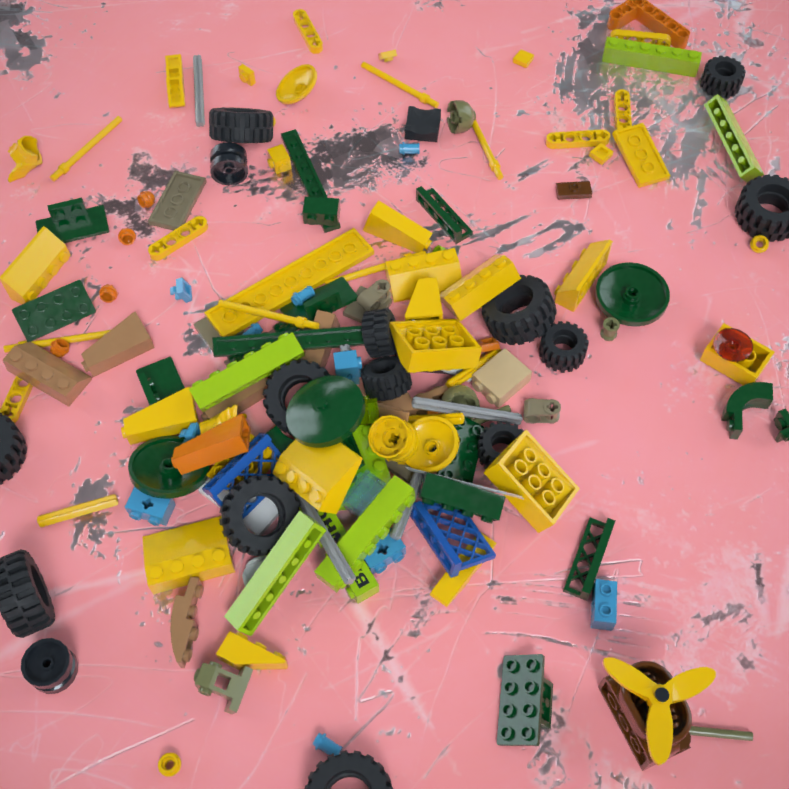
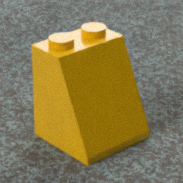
[405,277,443,321]

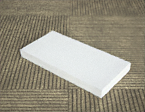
[198,478,279,536]

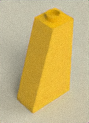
[363,200,433,253]
[121,387,199,445]

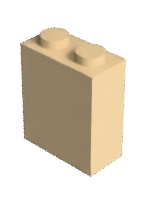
[472,348,532,408]

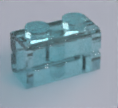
[342,470,386,518]

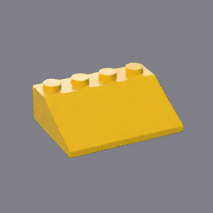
[440,255,521,321]
[389,319,482,373]
[483,430,580,533]
[272,439,363,514]
[142,516,235,595]

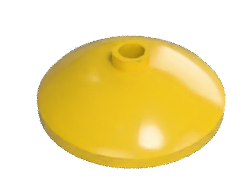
[276,64,317,104]
[405,416,460,473]

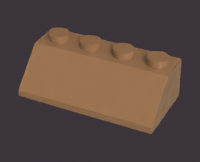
[2,342,92,407]

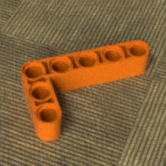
[607,0,690,49]

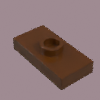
[556,181,592,200]

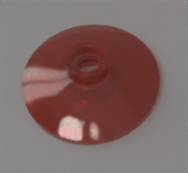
[713,328,753,362]

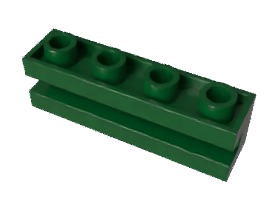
[418,472,506,524]

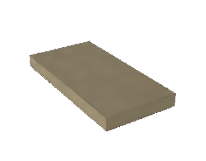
[148,171,207,231]

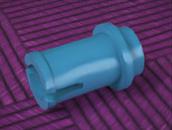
[399,142,420,156]
[291,286,315,306]
[242,323,263,335]
[312,732,343,756]

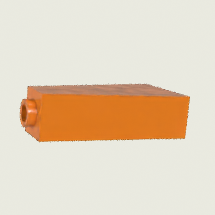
[171,414,251,475]

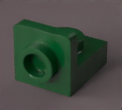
[774,408,789,443]

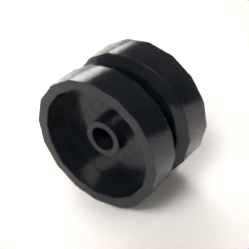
[210,142,248,186]
[21,638,78,694]

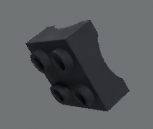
[405,106,441,142]

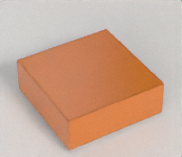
[477,337,500,352]

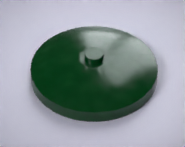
[595,262,670,327]
[286,375,366,448]
[128,436,210,499]

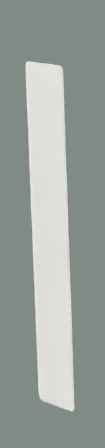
[406,467,524,499]

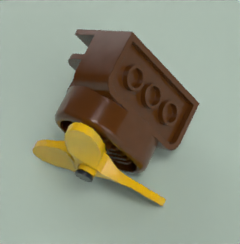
[598,657,716,771]

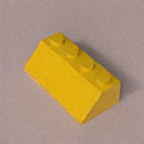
[0,226,71,304]
[554,239,613,312]
[385,248,462,303]

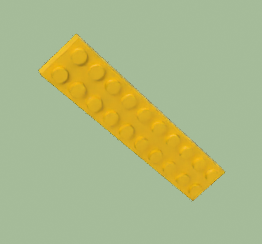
[204,228,374,337]

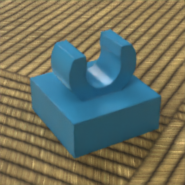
[170,277,192,303]
[179,422,201,443]

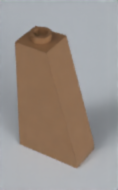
[303,310,340,368]
[81,311,155,377]
[201,378,268,421]

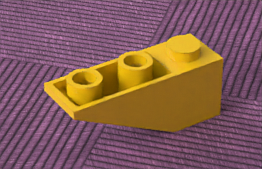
[216,631,288,670]

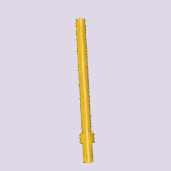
[361,62,439,108]
[50,116,122,182]
[472,119,504,180]
[324,250,426,285]
[218,299,320,329]
[3,330,110,353]

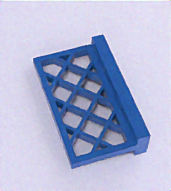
[202,433,281,519]
[410,501,496,578]

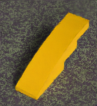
[165,54,185,108]
[430,533,497,607]

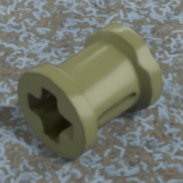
[600,317,620,341]

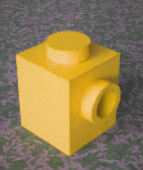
[267,144,292,174]

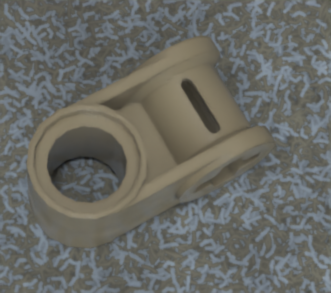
[357,279,391,311]
[523,398,561,424]

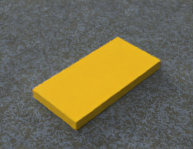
[612,123,671,188]

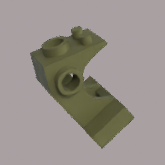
[194,661,253,715]

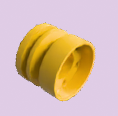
[368,415,420,462]

